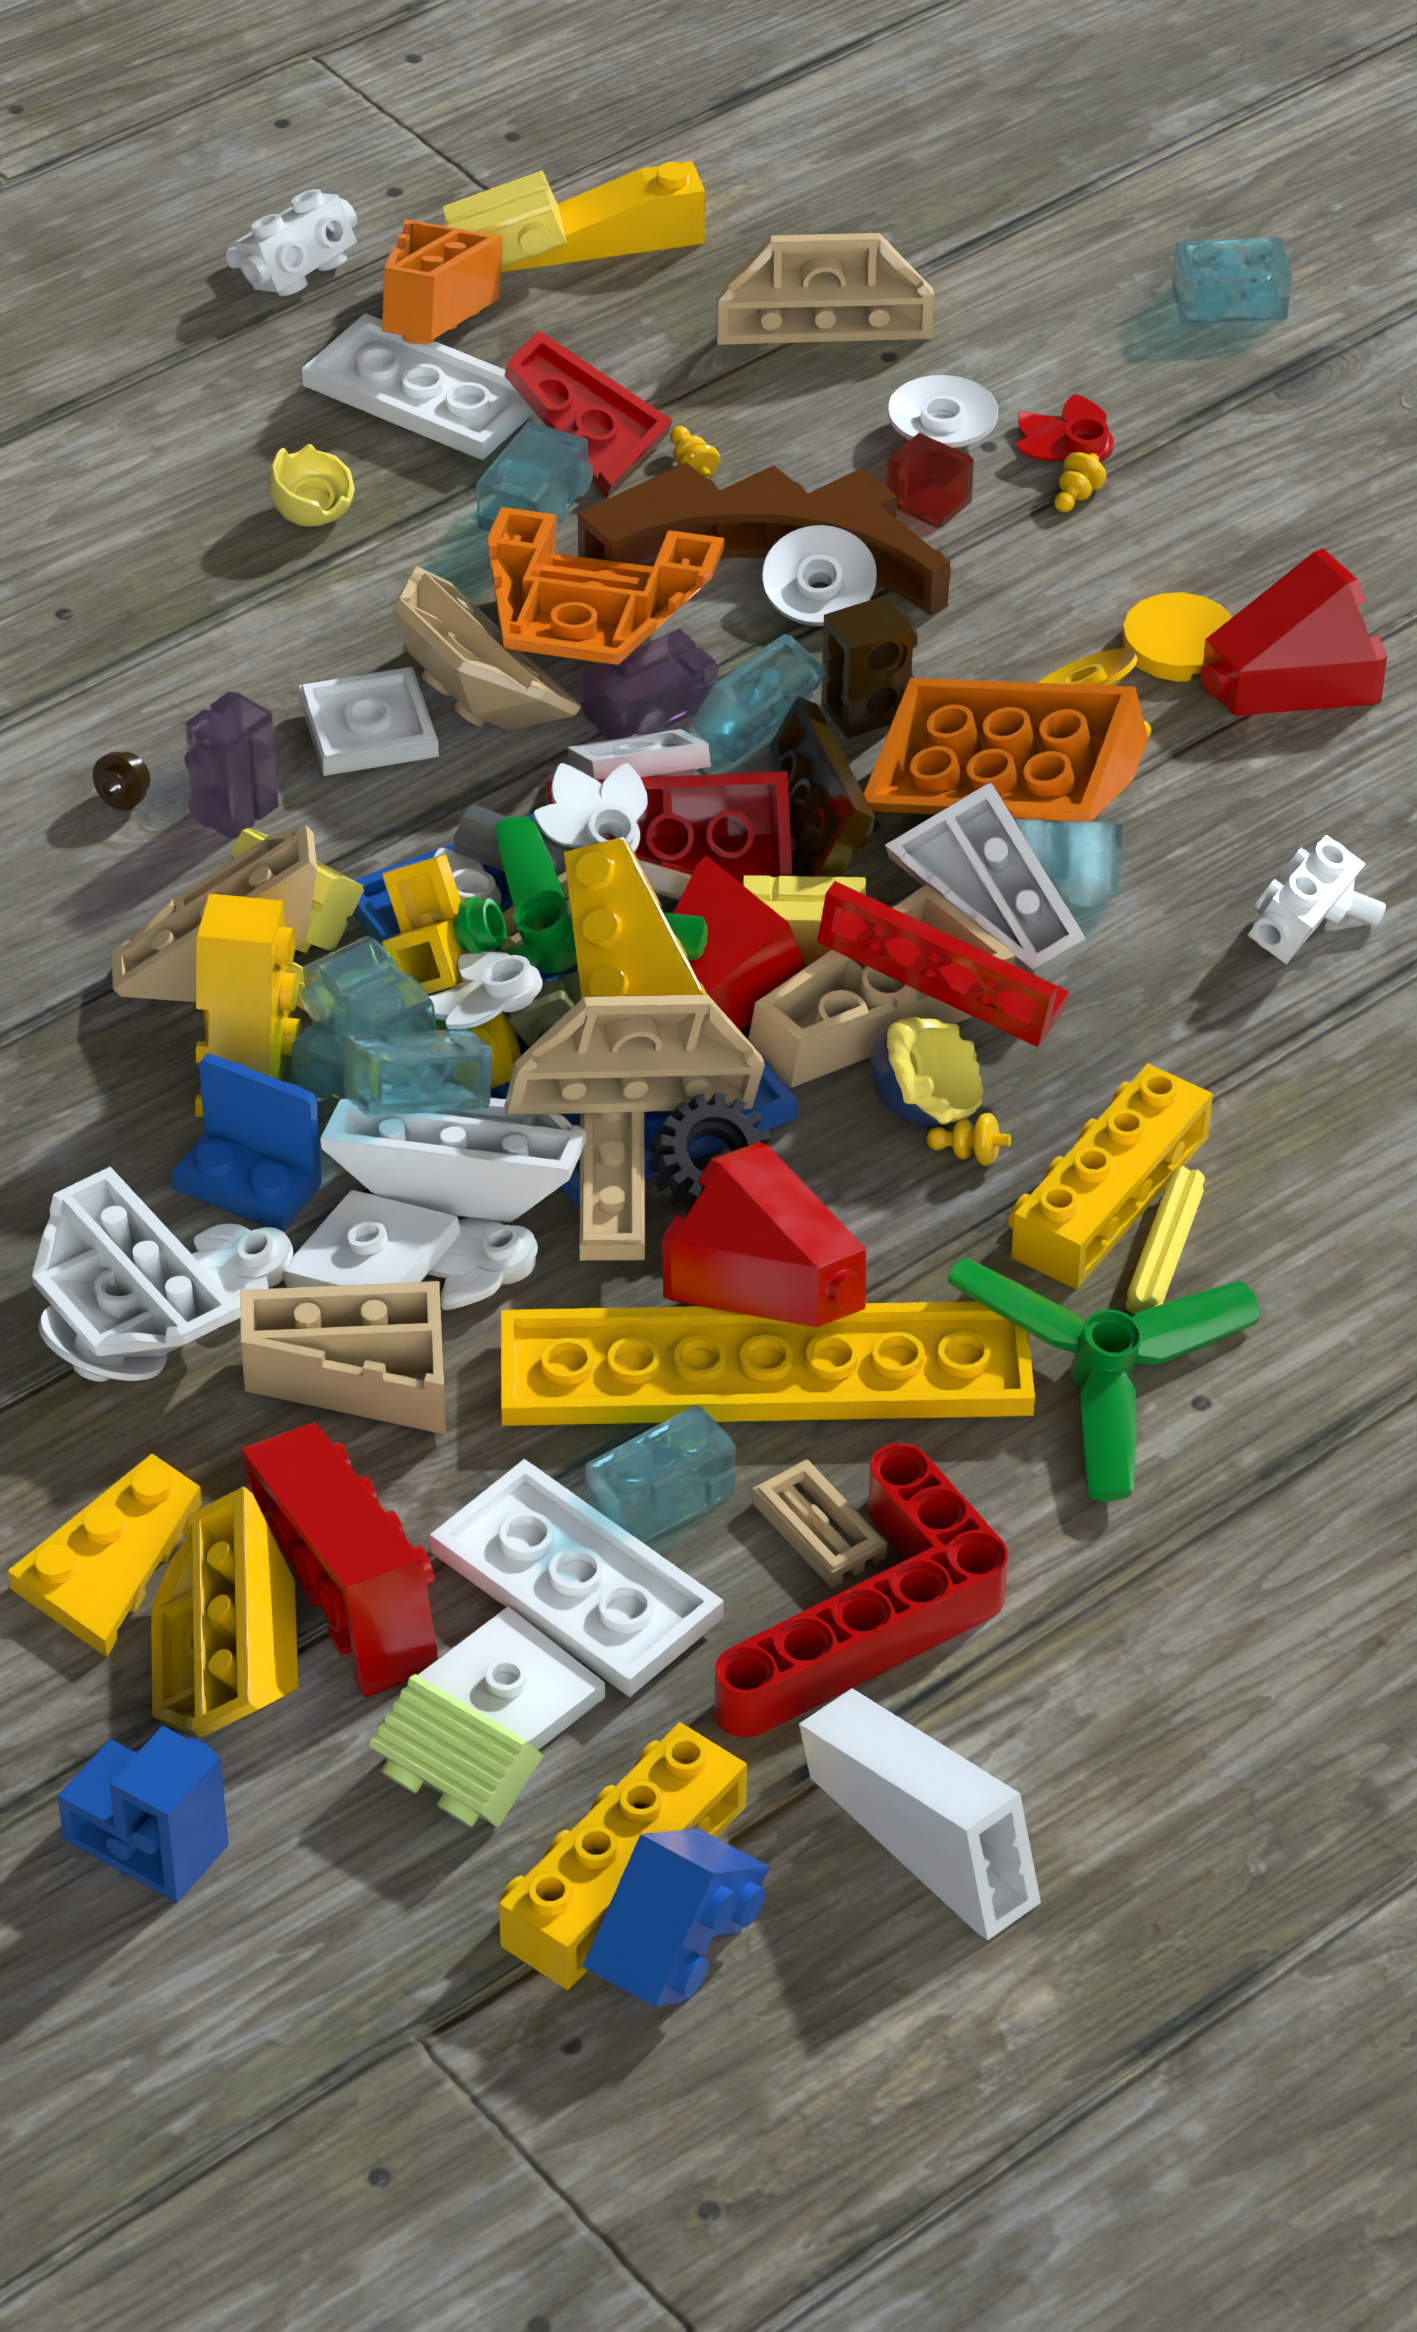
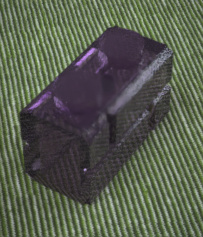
[582,628,718,740]
[184,691,279,838]

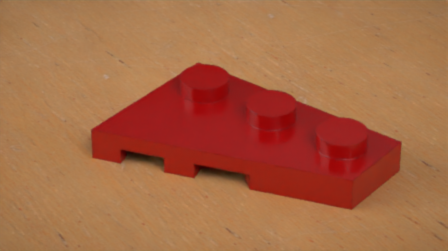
[504,330,673,498]

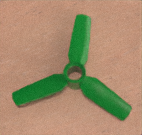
[421,817,708,1047]
[948,1258,1260,1502]

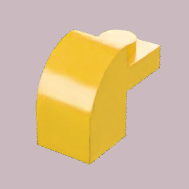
[382,854,470,1001]

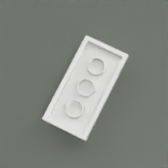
[302,313,535,460]
[430,1459,724,1697]

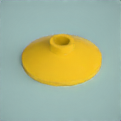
[1037,648,1138,686]

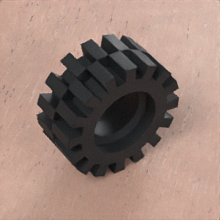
[649,1093,773,1214]

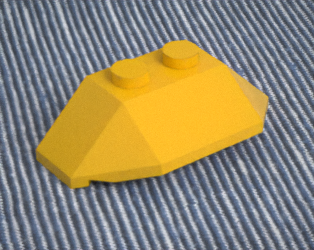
[151,1487,298,1738]

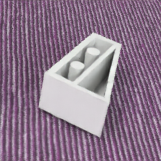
[885,782,1088,978]

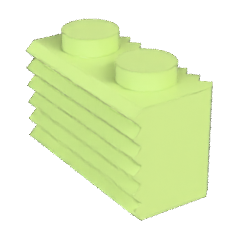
[369,1674,544,1828]

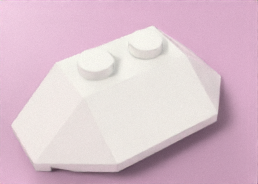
[320,1089,587,1222]
[32,1167,242,1357]

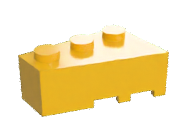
[195,893,302,1117]

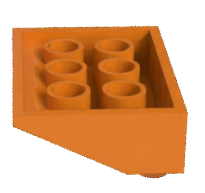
[864,678,1148,822]

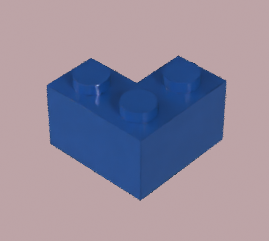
[58,1725,229,1903]
[582,1828,770,2007]

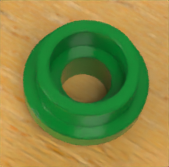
[453,896,507,954]

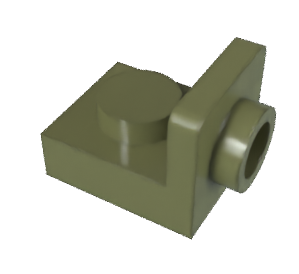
[510,971,582,1048]

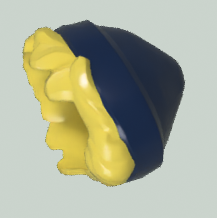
[870,1017,983,1127]

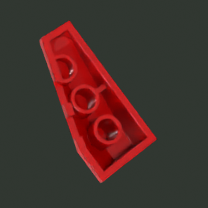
[546,771,792,886]

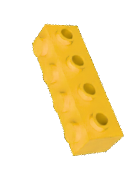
[1008,1063,1213,1290]
[498,1722,747,1990]

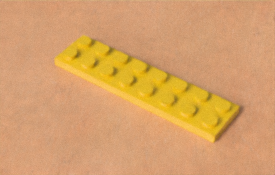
[501,1301,1035,1426]

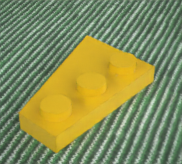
[564,837,707,998]
[7,1454,202,1658]

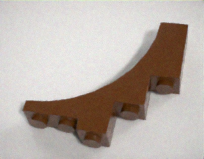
[578,462,951,615]

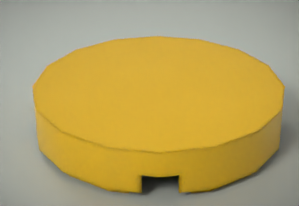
[1122,592,1232,682]

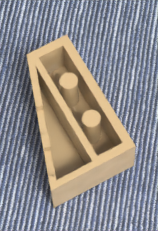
[240,1281,446,1435]

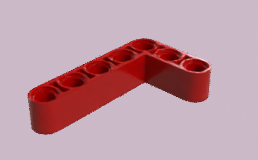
[714,1443,1008,1737]

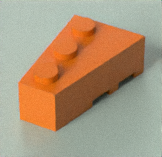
[382,219,502,344]

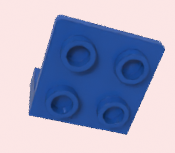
[172,1053,322,1232]

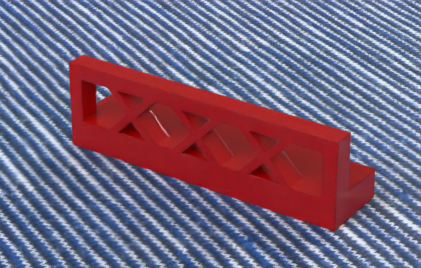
[817,881,1069,1047]

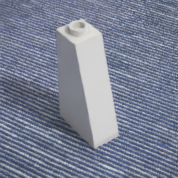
[799,1688,1041,1940]

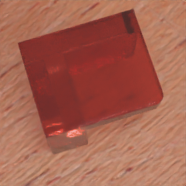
[886,433,974,528]

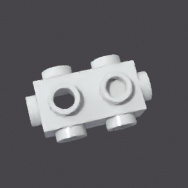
[226,189,357,296]
[1248,835,1386,965]

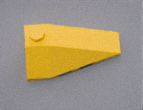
[501,161,705,272]

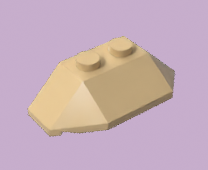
[717,233,934,345]
[393,566,582,731]
[111,825,317,1002]
[504,995,765,1115]

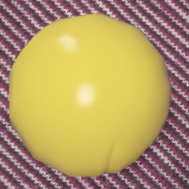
[268,444,355,527]

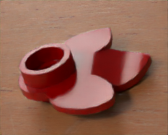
[1016,394,1114,462]

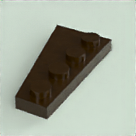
[770,696,876,877]

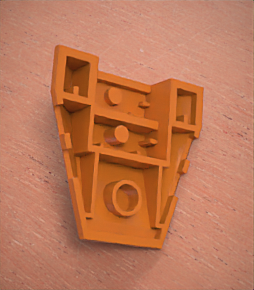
[487,507,724,665]

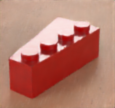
[241,1422,439,1698]

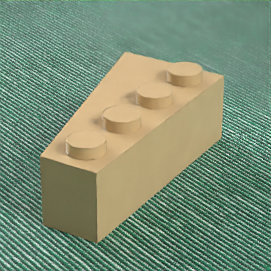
[748,884,1016,1088]

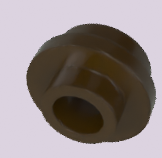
[92,752,150,810]

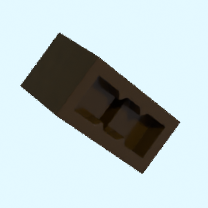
[821,595,918,738]

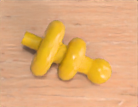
[670,426,721,479]
[1054,452,1107,512]
[926,1113,1011,1166]

